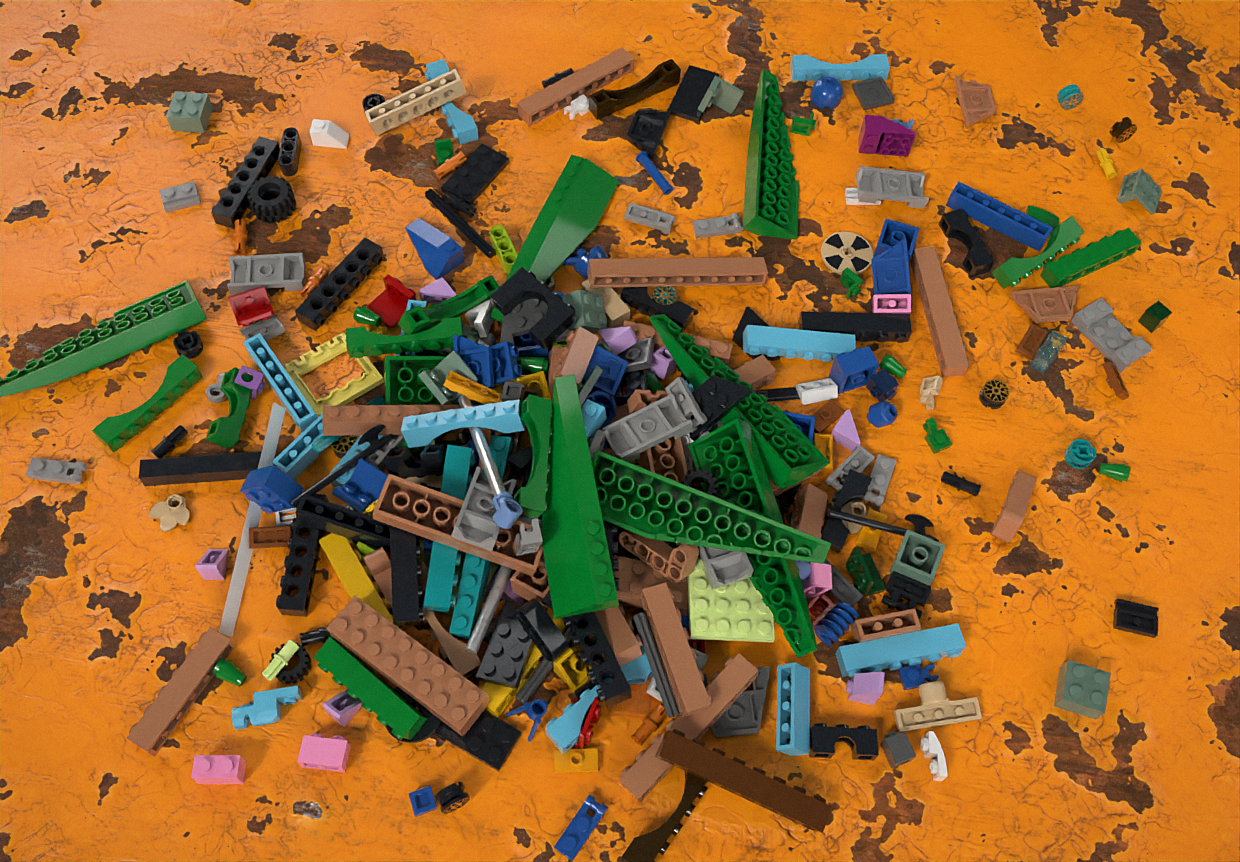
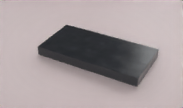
[669,65,720,123]

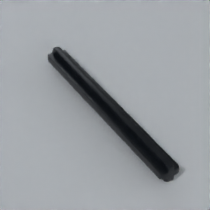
[425,189,496,258]

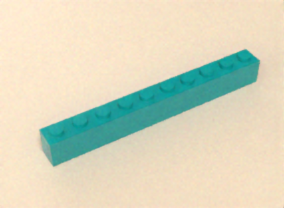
[449,435,514,640]

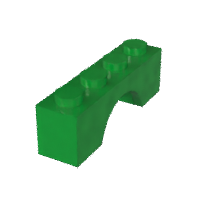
[206,367,253,449]

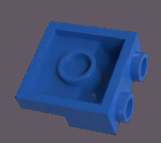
[489,341,522,386]
[581,345,628,397]

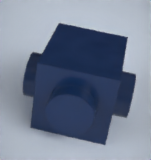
[866,369,899,402]

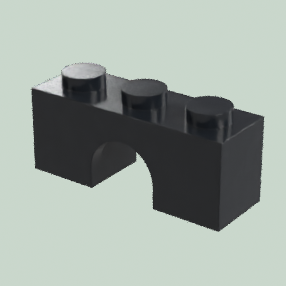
[384,443,447,479]
[809,723,879,761]

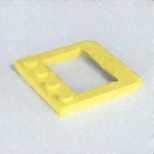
[284,332,384,418]

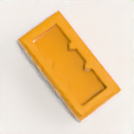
[813,433,833,471]
[855,508,888,551]
[554,748,598,774]

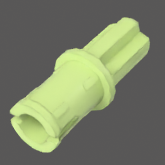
[262,640,300,681]

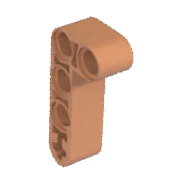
[990,470,1036,543]
[619,530,699,583]
[363,547,422,631]

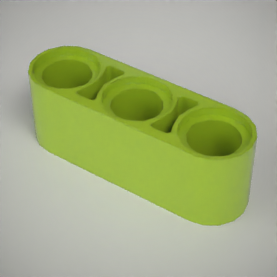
[490,225,518,275]

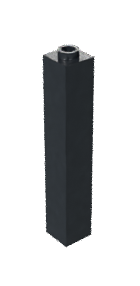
[138,452,262,486]

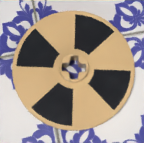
[821,232,873,275]

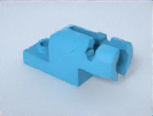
[232,685,302,730]

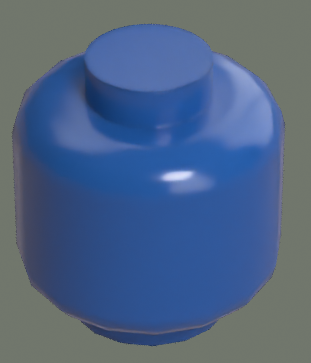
[867,401,897,428]

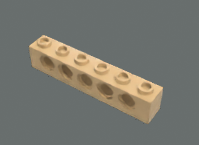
[365,68,467,136]

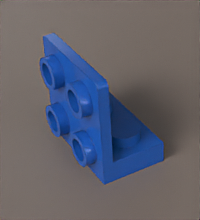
[332,458,388,513]

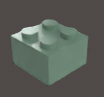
[166,91,213,133]
[563,289,607,334]
[889,529,946,585]
[1054,660,1111,720]

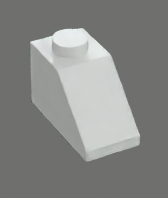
[309,119,350,149]

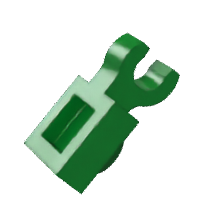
[923,418,952,454]

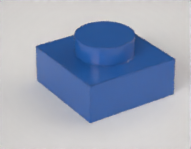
[409,786,437,817]

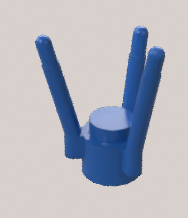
[505,699,548,742]

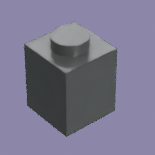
[880,731,916,769]

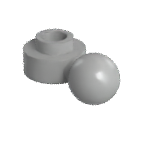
[206,372,227,403]

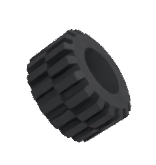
[247,176,296,223]

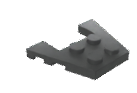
[500,299,570,345]
[703,666,770,739]

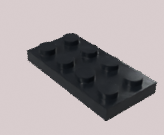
[441,144,509,205]
[476,601,534,689]
[434,710,522,772]

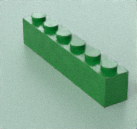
[1040,228,1142,288]
[314,637,427,740]

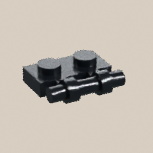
[881,571,931,619]

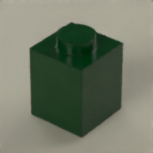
[1138,300,1172,333]

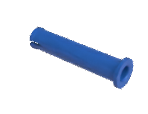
[636,151,673,195]

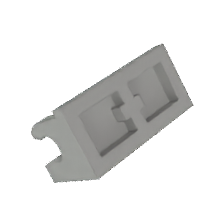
[515,518,543,556]

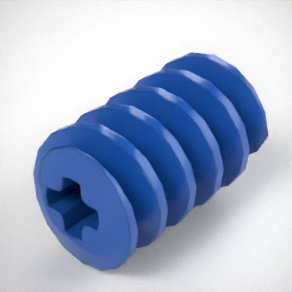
[814,602,860,646]

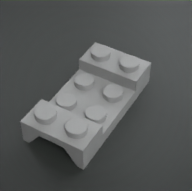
[855,166,929,209]
[227,253,305,295]
[1071,298,1153,373]
[602,394,693,463]
[451,467,517,551]
[697,546,754,590]

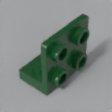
[846,546,886,598]

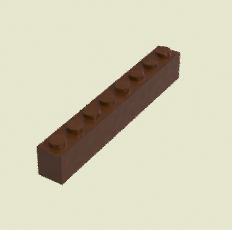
[655,729,832,833]

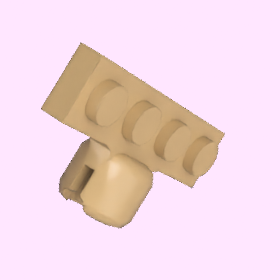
[893,681,982,732]

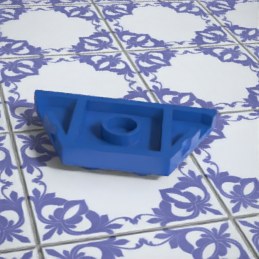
[871,239,912,308]
[453,335,494,405]

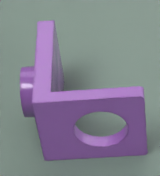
[234,365,265,400]

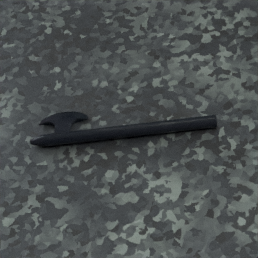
[290,425,393,508]
[827,508,939,542]

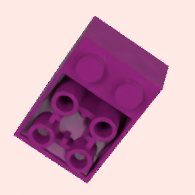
[858,115,916,157]

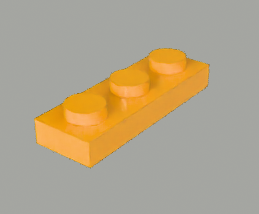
[443,370,502,405]

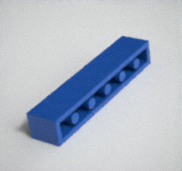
[946,181,1053,252]

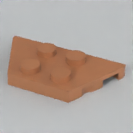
[954,75,996,127]
[1010,286,1079,323]

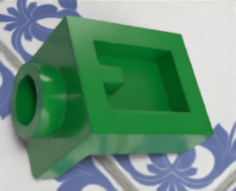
[790,113,816,136]
[434,138,454,166]
[840,267,863,300]

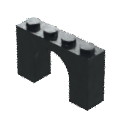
[490,267,576,350]

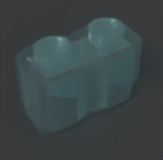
[1030,331,1066,374]

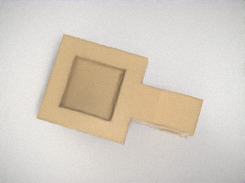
[919,376,943,410]

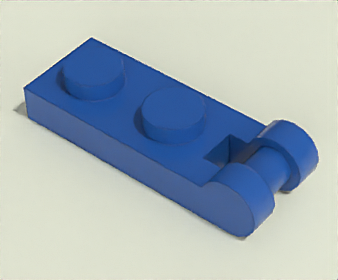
[554,794,608,862]

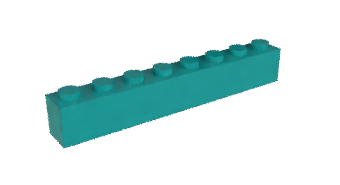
[423,445,475,612]

